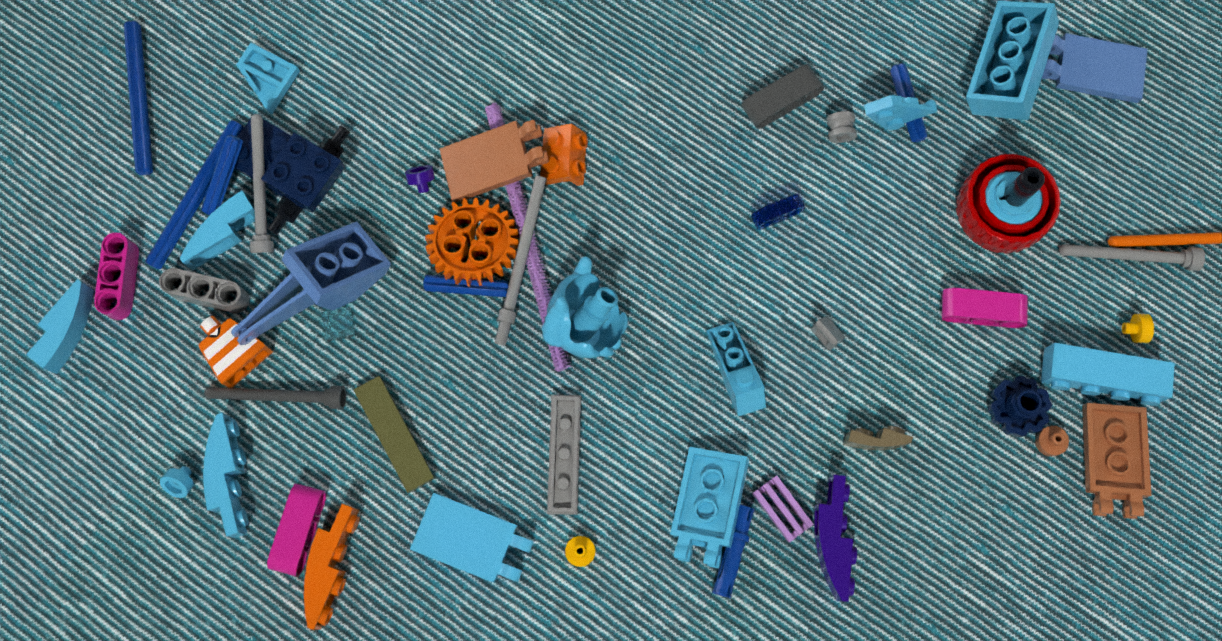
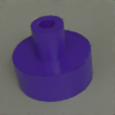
[405,165,435,193]

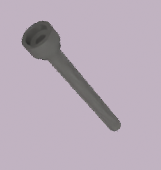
[204,386,346,410]

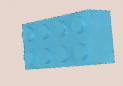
[966,1,1059,120]

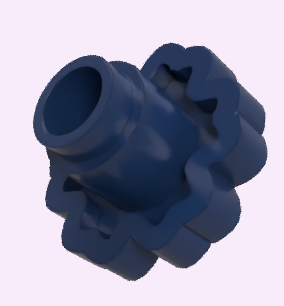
[988,376,1052,437]

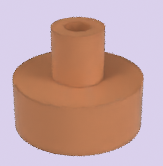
[1035,426,1069,457]

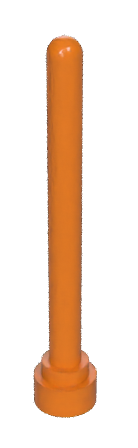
[1107,232,1222,247]

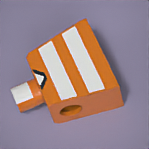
[198,316,273,388]

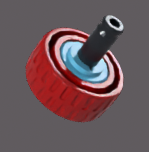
[956,154,1061,254]

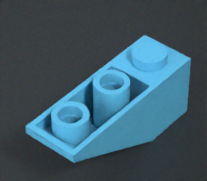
[706,322,766,416]

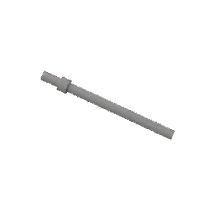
[495,176,546,346]

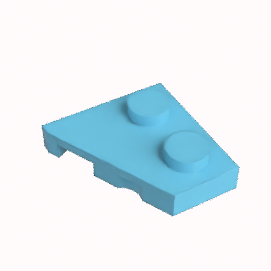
[236,43,300,114]
[864,95,938,130]

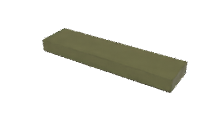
[353,376,435,493]

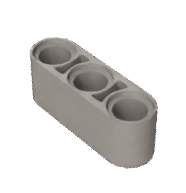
[159,268,250,313]

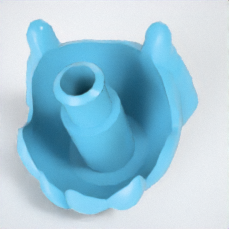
[541,256,628,359]

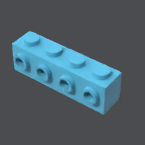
[1041,343,1175,406]

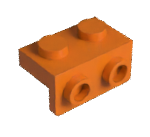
[540,123,588,186]

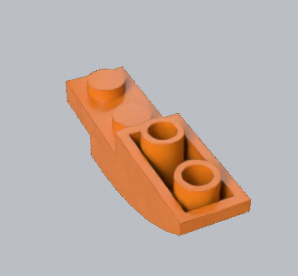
[304,504,360,630]

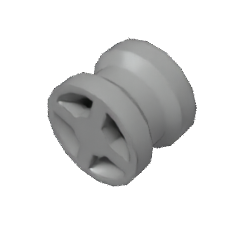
[827,111,857,143]

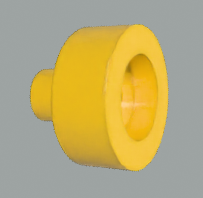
[1121,314,1154,343]
[565,536,596,567]

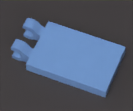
[1042,33,1148,103]

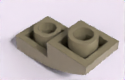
[843,426,913,450]

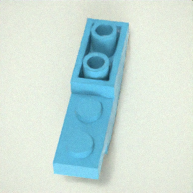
[203,413,249,538]

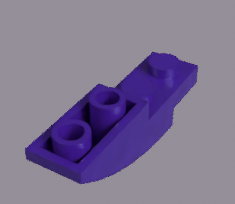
[814,475,857,602]

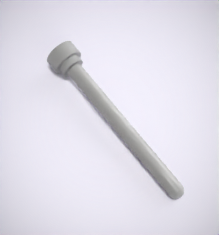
[250,114,274,253]
[1059,244,1205,271]

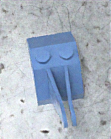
[231,221,391,345]

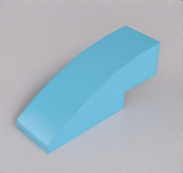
[180,190,255,271]
[26,279,94,374]

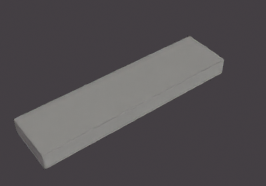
[547,395,581,515]

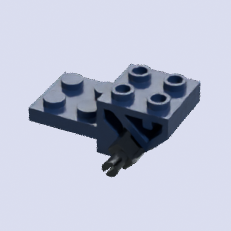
[234,114,350,236]

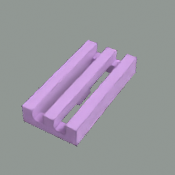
[752,475,814,543]

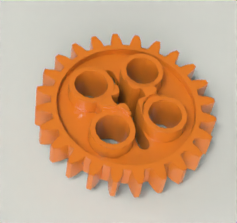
[425,198,519,287]

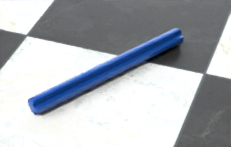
[124,21,153,176]
[145,120,244,269]

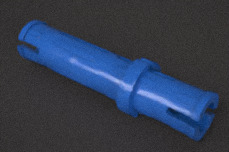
[712,505,755,599]

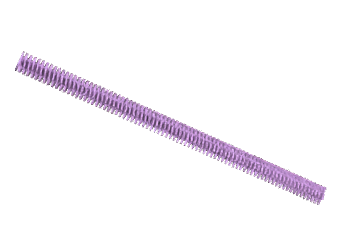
[485,103,571,372]

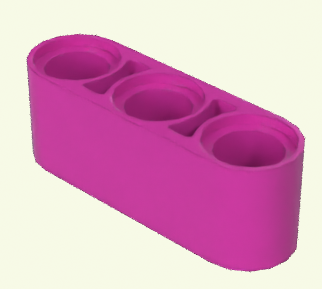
[94,232,139,320]
[942,288,1028,328]
[267,483,326,577]

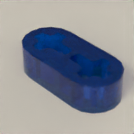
[751,194,806,230]

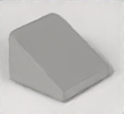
[811,316,845,350]

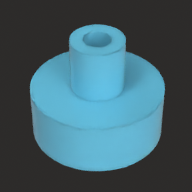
[160,466,194,498]

